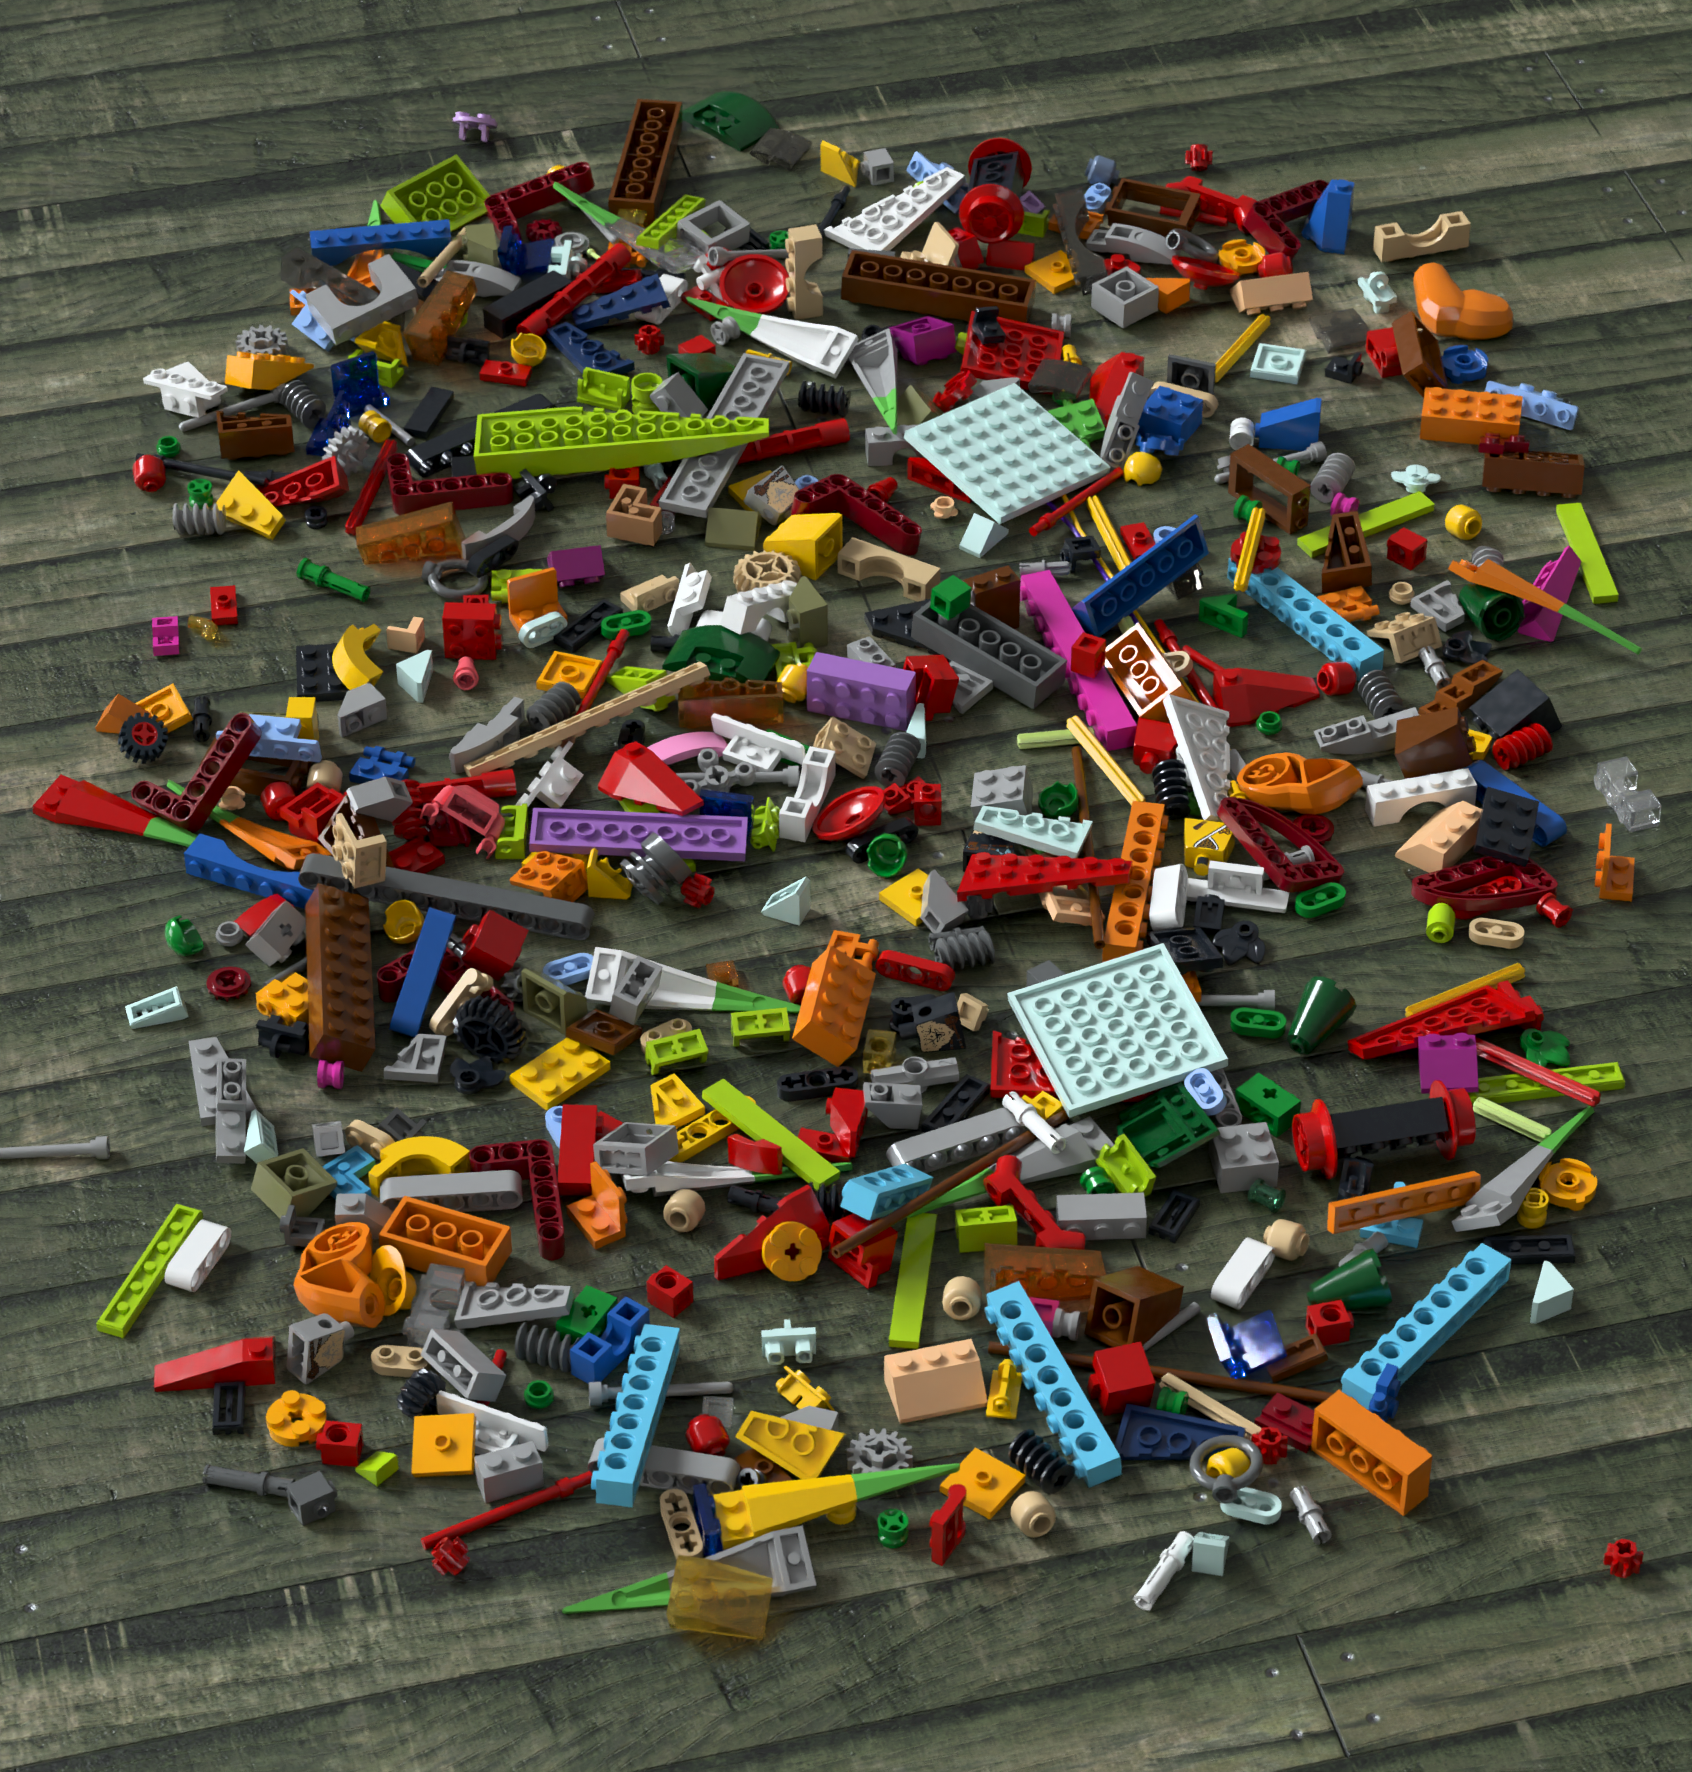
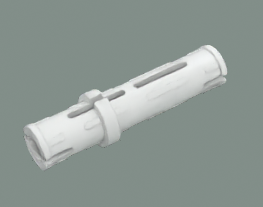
[1002,1091,1067,1154]
[1134,1531,1194,1610]

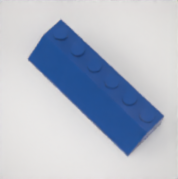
[1072,514,1209,637]

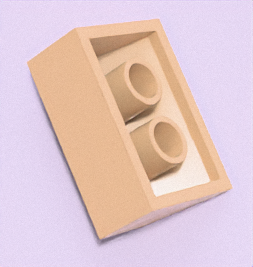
[1229,272,1313,315]
[1395,801,1482,873]
[884,1339,988,1424]

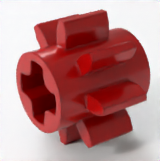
[1185,144,1213,171]
[634,325,664,355]
[681,873,715,908]
[1251,1427,1288,1465]
[431,1537,470,1576]
[1603,1539,1644,1578]

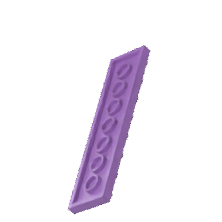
[529,808,748,861]

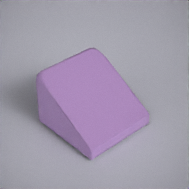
[1020,190,1045,214]

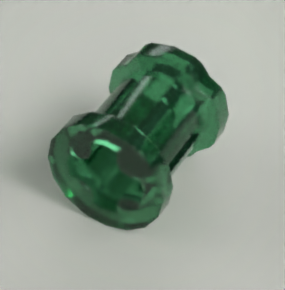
[1248,1178,1286,1213]

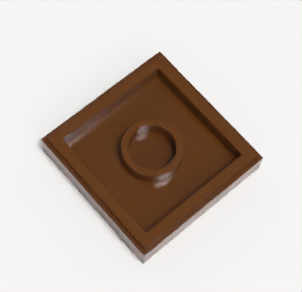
[565,1009,643,1055]

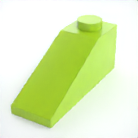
[606,666,676,711]

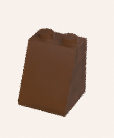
[963,565,1021,629]
[1395,707,1477,779]
[1084,1266,1184,1347]

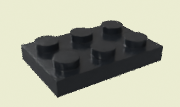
[296,643,349,702]
[1473,787,1539,867]
[1147,927,1223,975]

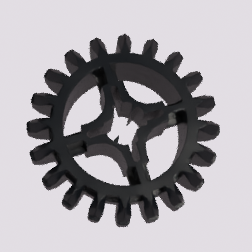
[452,995,527,1065]

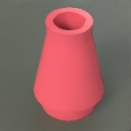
[453,657,479,690]

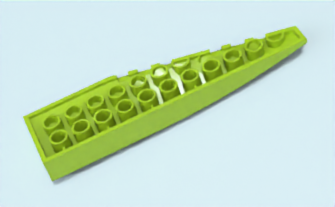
[474,406,769,479]

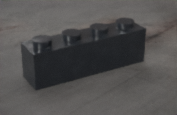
[483,270,573,339]

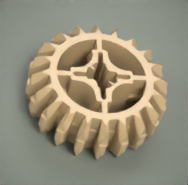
[733,550,801,594]

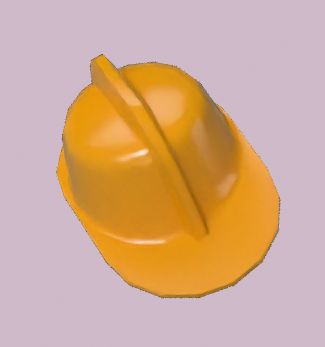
[370,1245,417,1316]

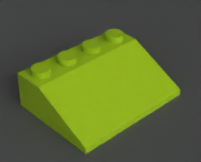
[380,154,490,233]

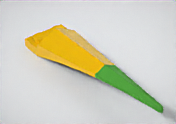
[712,1463,960,1550]

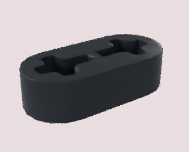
[618,719,645,750]

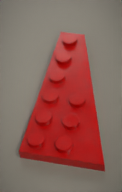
[957,852,1133,902]
[1348,985,1536,1059]
[991,1031,1161,1102]

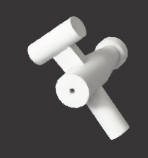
[694,255,726,302]

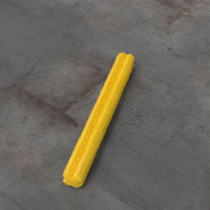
[1215,314,1271,383]
[1086,496,1132,572]
[1234,507,1266,592]
[1067,715,1146,806]
[1405,963,1525,1017]

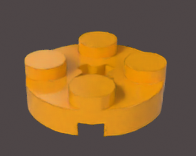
[1218,239,1265,276]
[1538,1158,1597,1211]
[762,1221,822,1281]
[266,1390,327,1447]

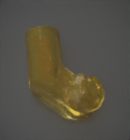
[188,615,218,640]

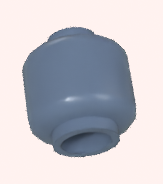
[1085,155,1120,187]

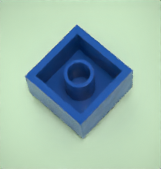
[1137,386,1203,443]

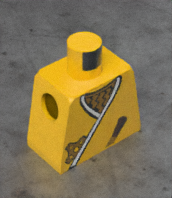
[1184,818,1235,876]

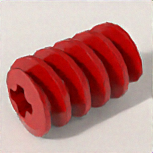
[1492,723,1553,771]
[392,779,428,840]

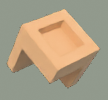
[386,617,425,654]

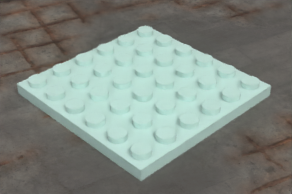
[904,383,1111,524]
[1007,943,1228,1118]

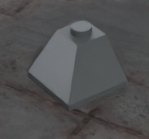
[1167,354,1216,404]

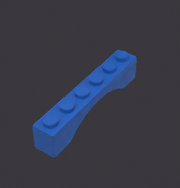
[310,219,451,267]
[184,834,314,909]

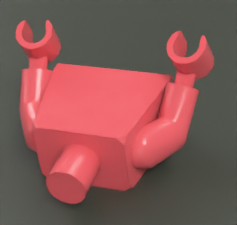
[420,785,505,859]

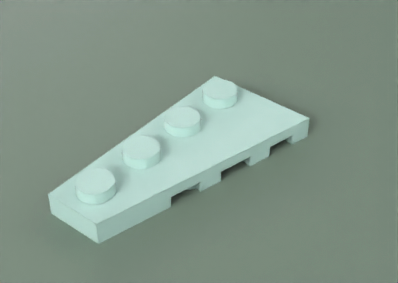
[973,806,1093,858]

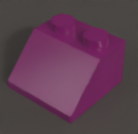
[889,316,957,365]
[547,545,605,588]
[1418,1033,1478,1094]

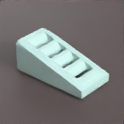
[907,703,926,759]
[125,986,189,1029]
[244,1109,278,1164]

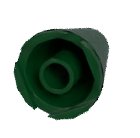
[1459,583,1524,641]
[1287,976,1357,1054]
[1306,1248,1392,1310]

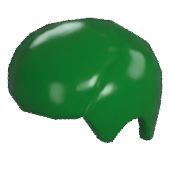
[1038,781,1079,820]
[867,833,908,878]
[165,915,204,957]

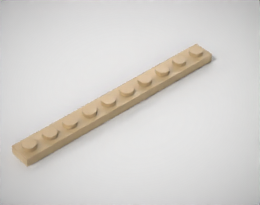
[463,661,710,777]

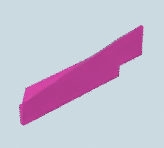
[1517,545,1581,642]

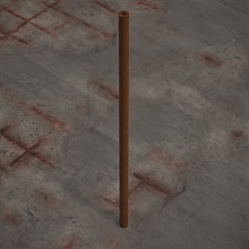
[1071,746,1105,949]
[831,1109,1070,1258]
[988,1341,1334,1403]

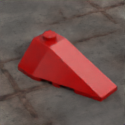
[1089,352,1144,426]
[257,456,349,507]
[1212,668,1320,727]
[598,741,704,816]
[714,1185,830,1280]
[154,1336,276,1392]

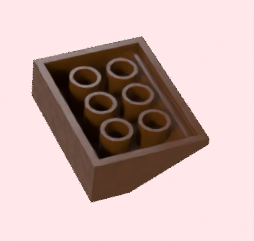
[1482,450,1585,498]

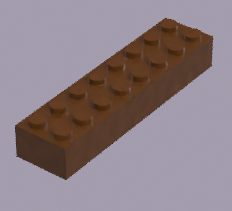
[608,99,683,227]
[841,250,1036,323]
[305,883,375,1072]

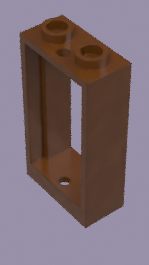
[1105,178,1201,238]
[1392,311,1449,398]
[1228,444,1311,535]
[199,736,311,796]

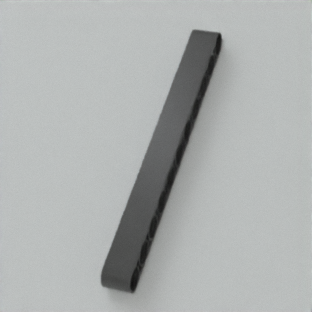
[298,853,595,940]

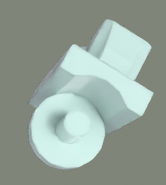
[548,240,588,280]
[1358,271,1397,314]
[761,1319,816,1365]

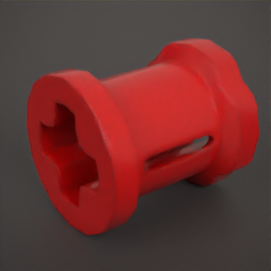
[1536,892,1573,928]

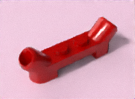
[1165,176,1257,234]
[983,1155,1086,1265]

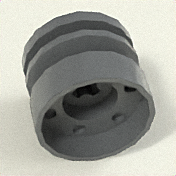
[620,832,692,905]

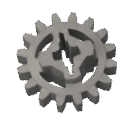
[236,325,288,356]
[322,426,370,478]
[847,1428,913,1474]

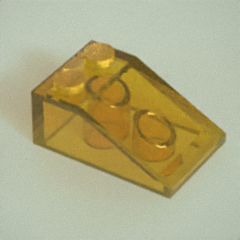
[666,1555,773,1640]

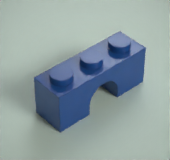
[570,1296,650,1384]

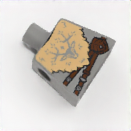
[744,466,800,525]
[286,1313,354,1385]

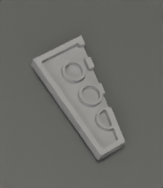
[189,1037,257,1126]
[454,1281,574,1329]

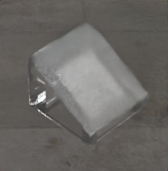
[702,1396,735,1429]

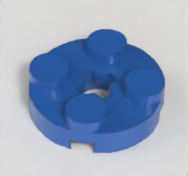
[1441,345,1488,384]
[1135,433,1184,455]

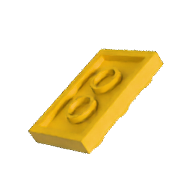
[509,1038,610,1111]

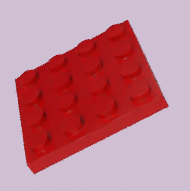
[960,311,1064,395]

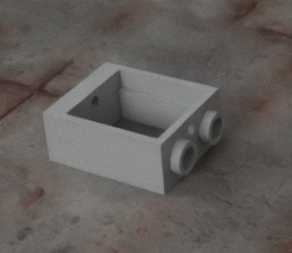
[676,200,750,257]
[593,1122,679,1176]

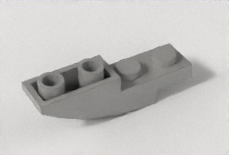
[1086,223,1182,265]
[434,260,521,297]
[1100,372,1154,469]
[449,697,525,774]
[1314,707,1419,754]
[215,1058,246,1164]

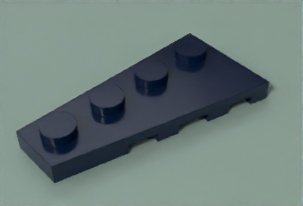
[571,274,671,331]
[546,322,635,375]
[1115,1404,1246,1460]

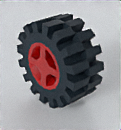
[118,712,168,764]

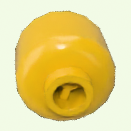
[1445,505,1482,540]
[776,663,808,703]
[1206,1448,1251,1479]

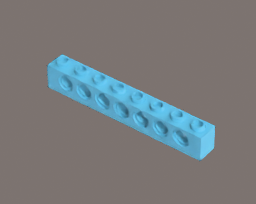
[1227,553,1384,681]
[1341,1243,1511,1410]
[984,1281,1122,1488]
[591,1324,680,1508]

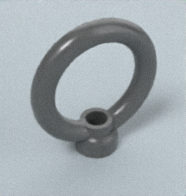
[1166,229,1219,263]
[422,559,488,600]
[1190,1435,1263,1503]

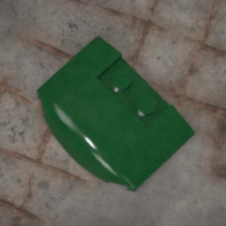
[682,91,779,152]
[662,625,780,691]
[1117,1082,1220,1168]

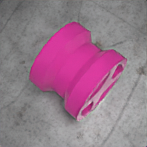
[1330,492,1359,516]
[317,1060,344,1089]

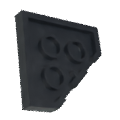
[864,599,940,655]

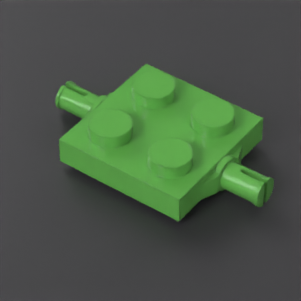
[1047,394,1106,451]

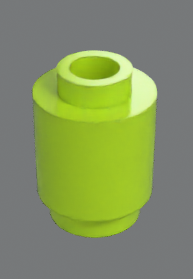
[1426,903,1455,943]

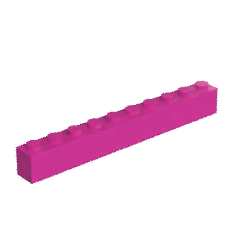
[1020,570,1137,751]

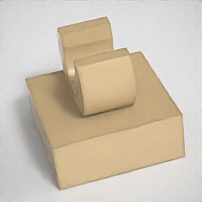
[957,993,989,1031]

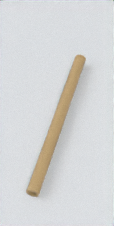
[417,227,466,288]

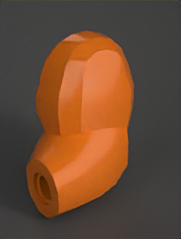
[1413,263,1514,340]
[1237,752,1363,815]
[294,1222,385,1328]

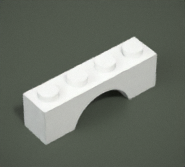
[720,580,797,635]
[779,746,835,842]
[1365,768,1477,827]

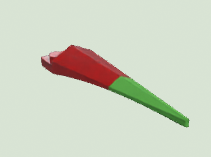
[33,774,198,847]

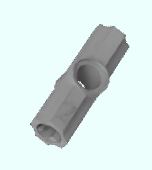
[871,1057,959,1093]

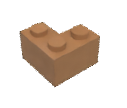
[606,484,662,546]

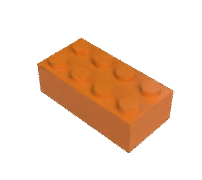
[1419,387,1523,445]
[1105,623,1195,723]
[792,945,876,1067]
[379,1196,512,1286]
[1311,1390,1433,1516]

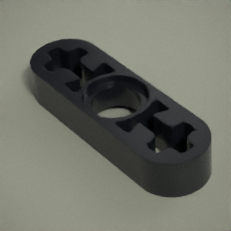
[466,535,519,578]
[846,817,919,864]
[777,1066,858,1102]

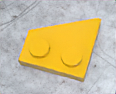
[650,1073,705,1129]

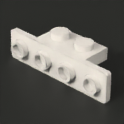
[143,369,228,418]
[668,563,712,636]
[711,713,806,772]
[516,741,583,809]
[1186,861,1289,913]
[436,1391,548,1455]

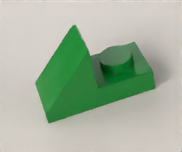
[1199,594,1248,638]

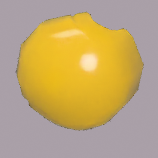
[511,333,547,367]
[1123,452,1162,486]
[383,899,425,944]

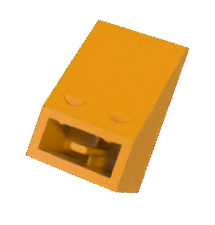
[225,351,314,390]

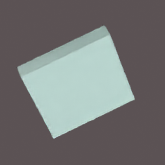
[1250,343,1306,384]

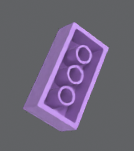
[807,652,916,731]

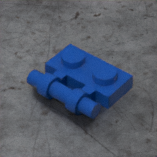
[349,746,416,784]
[1369,1363,1401,1422]

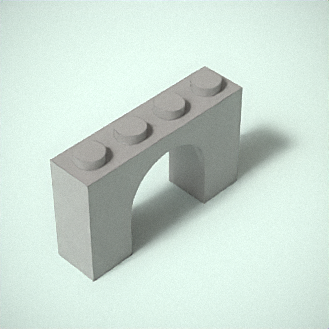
[306,254,419,345]

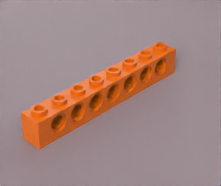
[1102,801,1169,963]

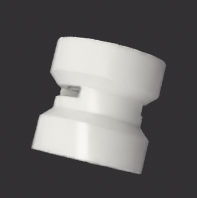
[1229,418,1255,450]

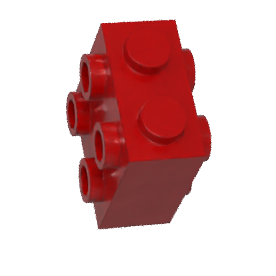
[442,602,503,660]

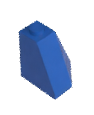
[1302,179,1355,254]
[1255,398,1322,451]

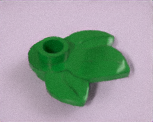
[1520,1028,1570,1067]

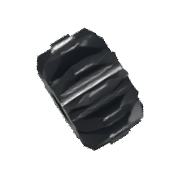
[397,1368,446,1420]

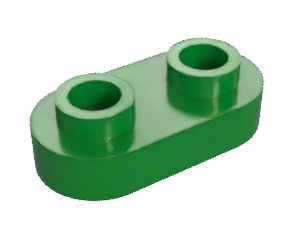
[601,610,651,640]
[1295,882,1346,918]
[1230,1008,1286,1038]

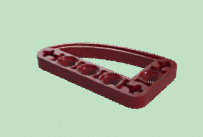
[1217,797,1344,892]
[1411,856,1558,911]

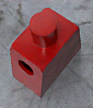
[1133,717,1178,774]

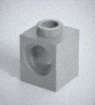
[312,1121,345,1157]

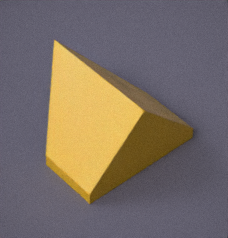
[821,140,861,187]
[355,321,408,367]
[587,848,632,899]

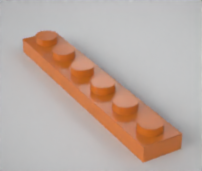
[1327,1171,1481,1234]

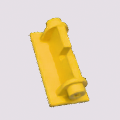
[986,1359,1022,1420]
[776,1366,835,1411]

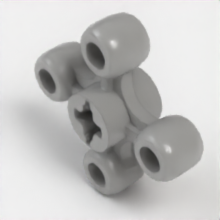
[684,748,756,816]

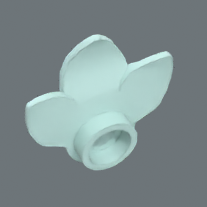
[1391,465,1441,493]

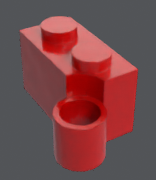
[1366,327,1402,378]

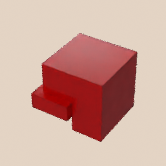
[903,655,959,721]
[279,782,344,848]
[461,910,529,981]
[828,1213,898,1289]
[1087,1342,1155,1416]

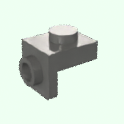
[377,1107,427,1142]
[280,1205,326,1247]

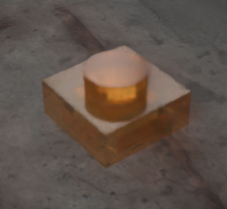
[706,960,739,987]

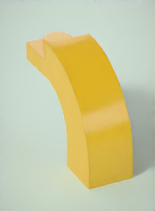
[332,624,383,690]
[368,1136,470,1198]

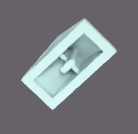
[959,513,1009,558]
[396,650,433,703]
[761,876,810,926]
[1530,1261,1574,1324]
[1192,1532,1230,1576]

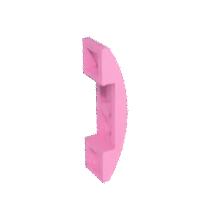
[647,732,728,765]

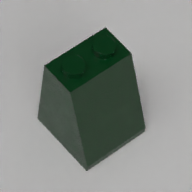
[666,353,735,411]

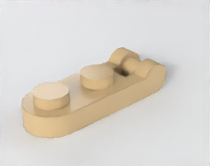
[429,968,493,1036]

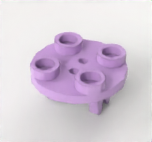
[453,112,497,142]

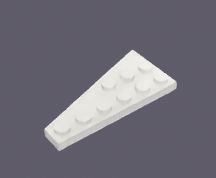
[824,167,966,251]
[1163,694,1230,823]

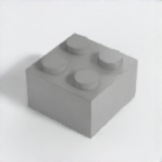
[1091,267,1159,328]
[971,765,1034,820]
[1208,1122,1279,1193]

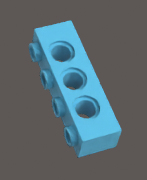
[840,1163,933,1221]

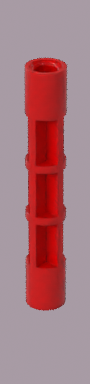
[517,243,632,337]
[737,418,850,464]
[344,769,516,803]

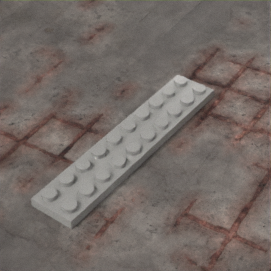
[659,353,790,518]

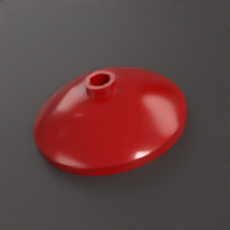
[719,254,789,315]
[1171,255,1240,290]
[813,786,886,841]

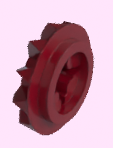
[525,218,562,244]
[1293,814,1334,845]
[206,967,251,1002]

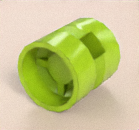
[631,373,663,414]

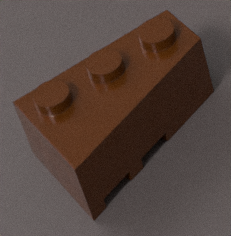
[216,411,295,460]
[1321,511,1372,594]
[318,795,394,868]

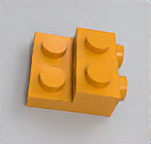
[256,972,309,1027]

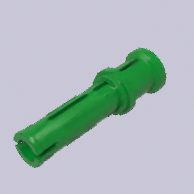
[296,558,371,602]

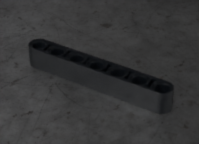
[406,394,558,477]

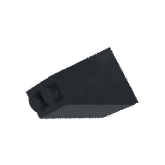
[1470,669,1562,744]

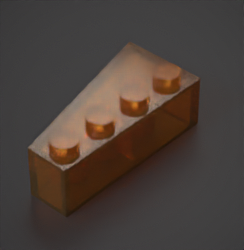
[403,270,478,366]
[356,502,466,565]
[678,676,784,728]
[984,1243,1106,1302]

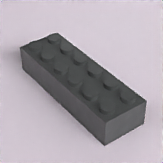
[911,600,1067,709]

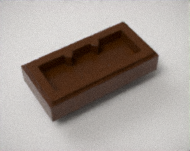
[1261,1333,1329,1383]
[734,1448,793,1485]

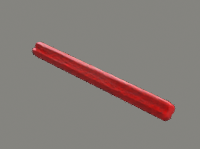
[345,439,398,535]
[1475,1037,1601,1107]

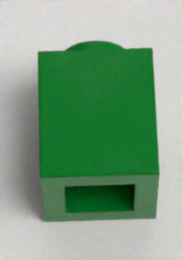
[930,575,972,621]

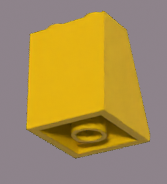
[763,513,842,581]

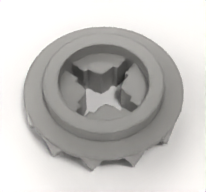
[552,232,590,254]

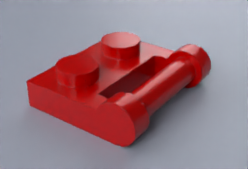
[929,1484,967,1566]

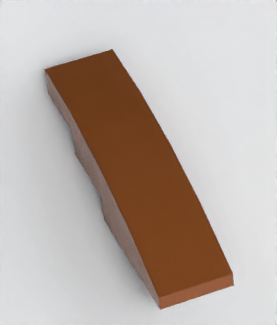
[1418,660,1503,715]

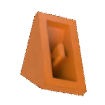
[1145,278,1190,314]
[95,693,152,734]

